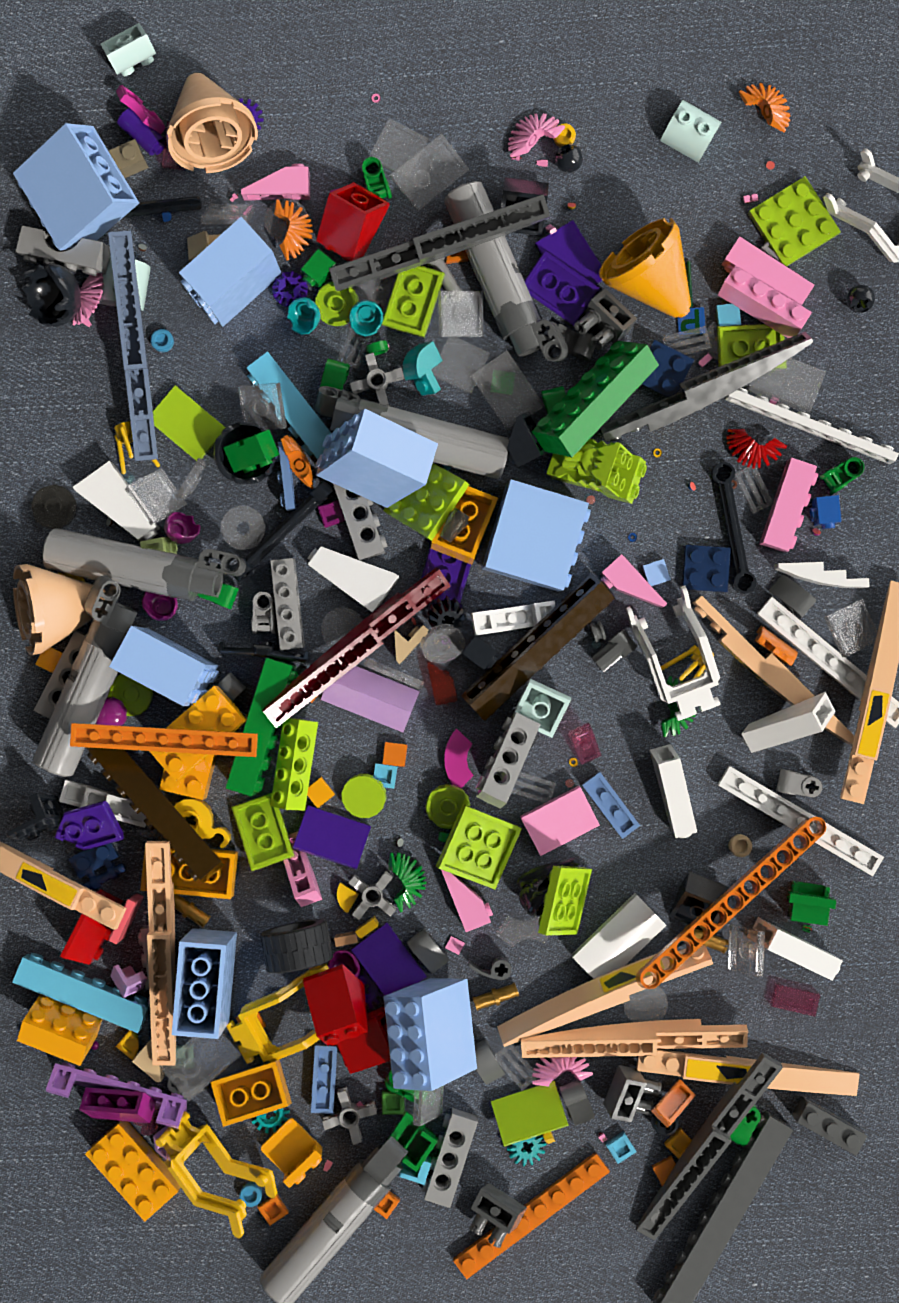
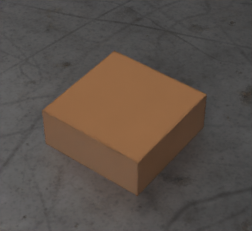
[334,931,359,947]

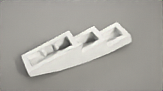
[774,562,869,588]
[59,779,146,828]

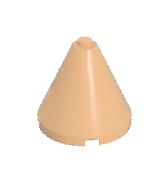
[166,73,258,173]
[13,564,105,655]

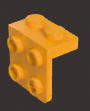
[261,1118,323,1188]

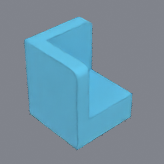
[399,1156,431,1185]

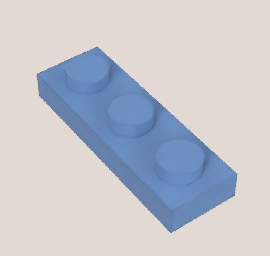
[276,442,296,511]
[582,771,640,839]
[311,1043,338,1114]

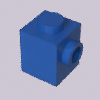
[810,495,842,529]

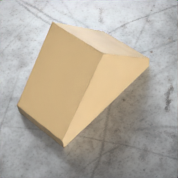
[132,1040,165,1082]

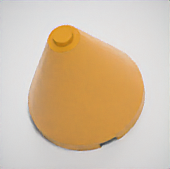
[599,218,691,318]

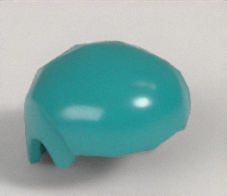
[287,297,321,335]
[349,299,383,336]

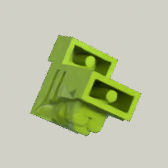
[546,439,647,504]

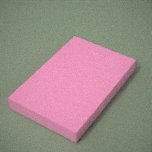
[520,786,600,856]

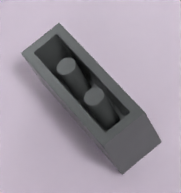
[792,1096,867,1156]

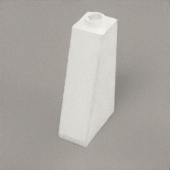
[73,461,160,541]
[308,547,400,613]
[742,692,835,753]
[650,744,697,838]
[748,917,842,981]

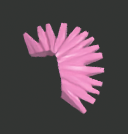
[508,113,565,157]
[72,273,104,326]
[532,1057,593,1087]

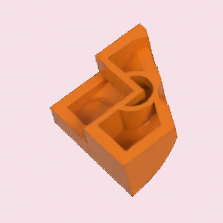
[755,626,798,666]

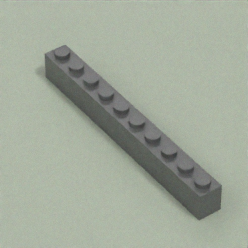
[653,1110,793,1303]

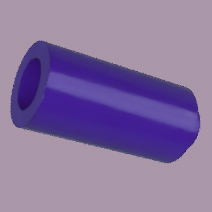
[117,108,165,156]

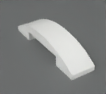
[471,600,555,636]

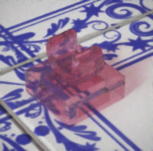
[133,1107,160,1136]

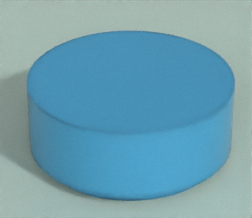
[151,329,174,352]
[239,1182,263,1207]

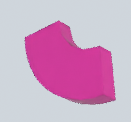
[116,85,165,134]
[444,728,474,788]

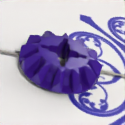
[272,271,308,307]

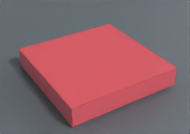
[109,894,144,944]

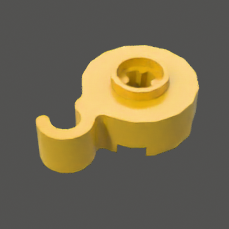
[174,798,231,848]

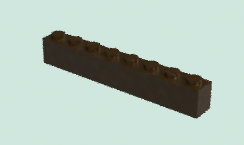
[461,573,615,721]
[86,747,224,883]

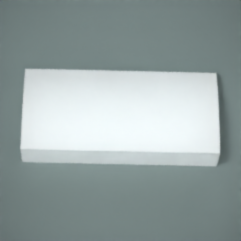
[571,893,666,979]

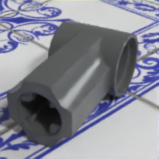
[591,629,637,672]

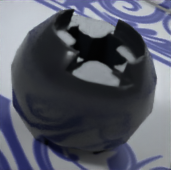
[555,144,583,173]
[846,285,875,313]
[651,1114,680,1136]

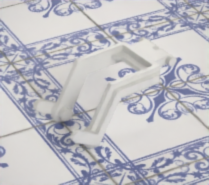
[823,148,899,263]
[626,585,720,721]

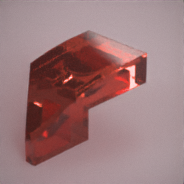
[427,661,458,705]

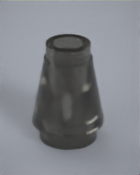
[439,508,470,543]

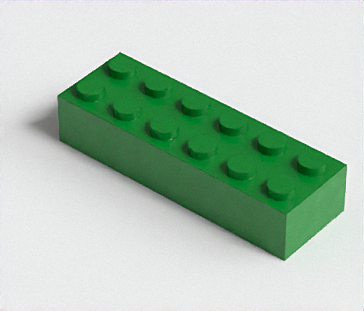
[532,341,659,458]
[226,658,298,797]

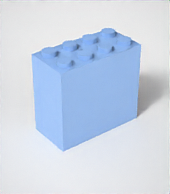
[13,123,139,250]
[179,217,282,327]
[316,409,438,508]
[481,479,591,592]
[109,626,219,706]
[172,928,237,1039]
[384,978,477,1091]

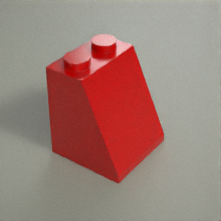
[316,182,390,261]
[303,964,368,1046]
[336,1006,391,1074]

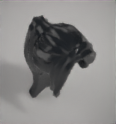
[517,858,580,917]

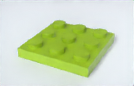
[748,176,841,267]
[383,463,470,541]
[436,804,522,889]
[538,866,592,935]

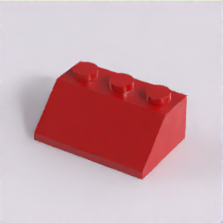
[60,889,125,965]

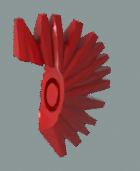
[727,429,787,469]

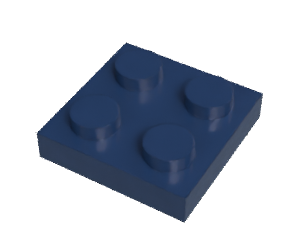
[642,339,694,397]
[682,545,731,593]

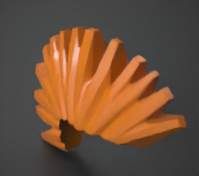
[738,83,790,133]
[274,199,313,261]
[281,435,313,489]

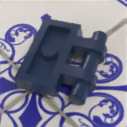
[69,842,127,890]

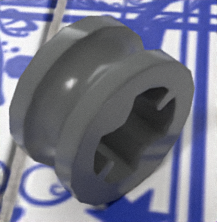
[589,621,606,643]

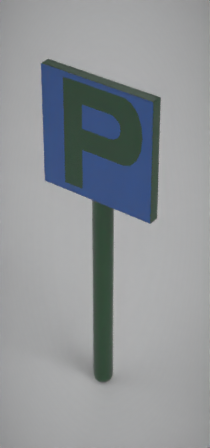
[678,260,706,336]

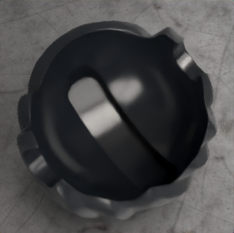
[22,263,81,327]
[214,422,276,484]

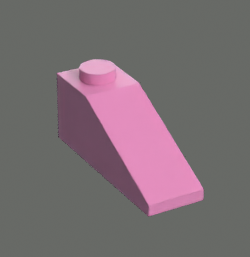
[241,164,310,200]
[600,554,667,608]
[283,831,322,907]
[441,870,493,932]

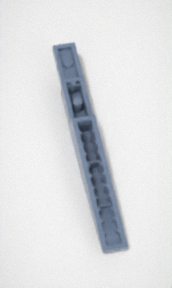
[108,231,158,462]

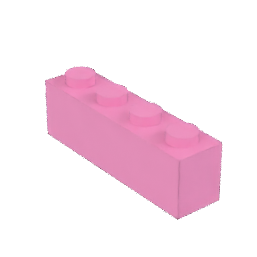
[721,237,814,305]
[718,266,812,338]
[759,458,818,553]

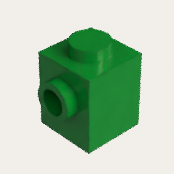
[301,249,336,289]

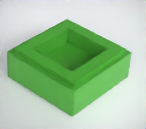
[382,1090,405,1115]

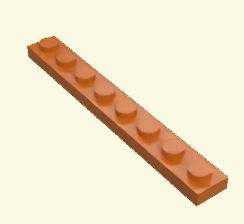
[70,723,258,757]
[453,1152,610,1280]

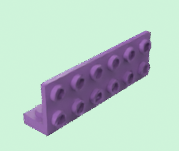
[46,1062,187,1129]

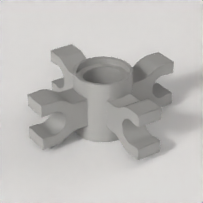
[350,353,404,406]
[349,871,397,920]
[322,1086,377,1145]

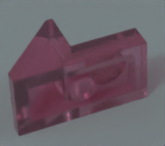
[568,723,601,765]

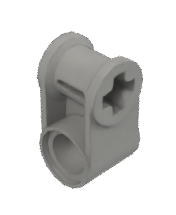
[252,592,276,634]
[776,769,822,797]

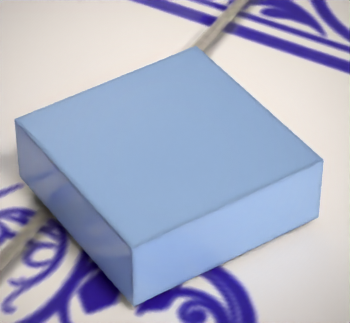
[642,559,671,586]

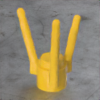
[114,422,160,475]
[660,645,714,680]

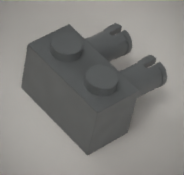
[574,288,637,350]
[603,1065,661,1122]
[469,1183,527,1248]

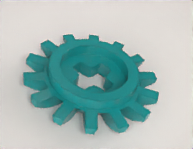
[252,1108,290,1133]
[507,1135,546,1166]

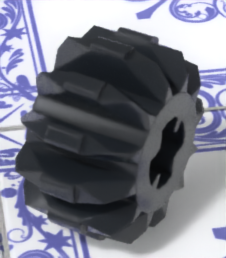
[427,595,465,635]

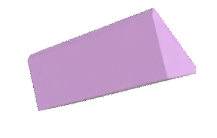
[321,666,420,732]

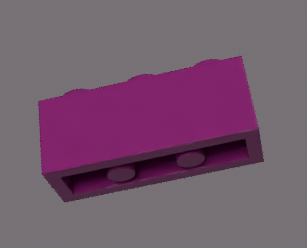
[79,1087,156,1123]

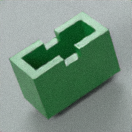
[223,429,280,473]

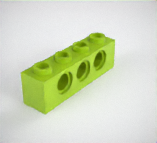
[270,718,318,811]

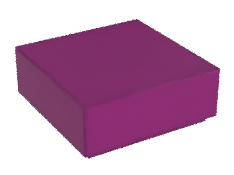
[318,500,346,528]

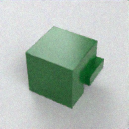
[787,881,836,926]
[382,1111,438,1172]

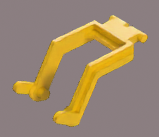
[226,964,329,1064]
[155,1111,277,1238]

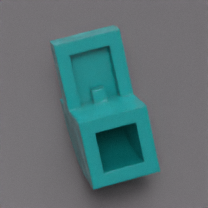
[403,341,443,396]

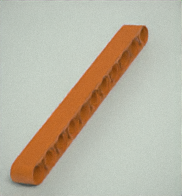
[636,817,827,989]

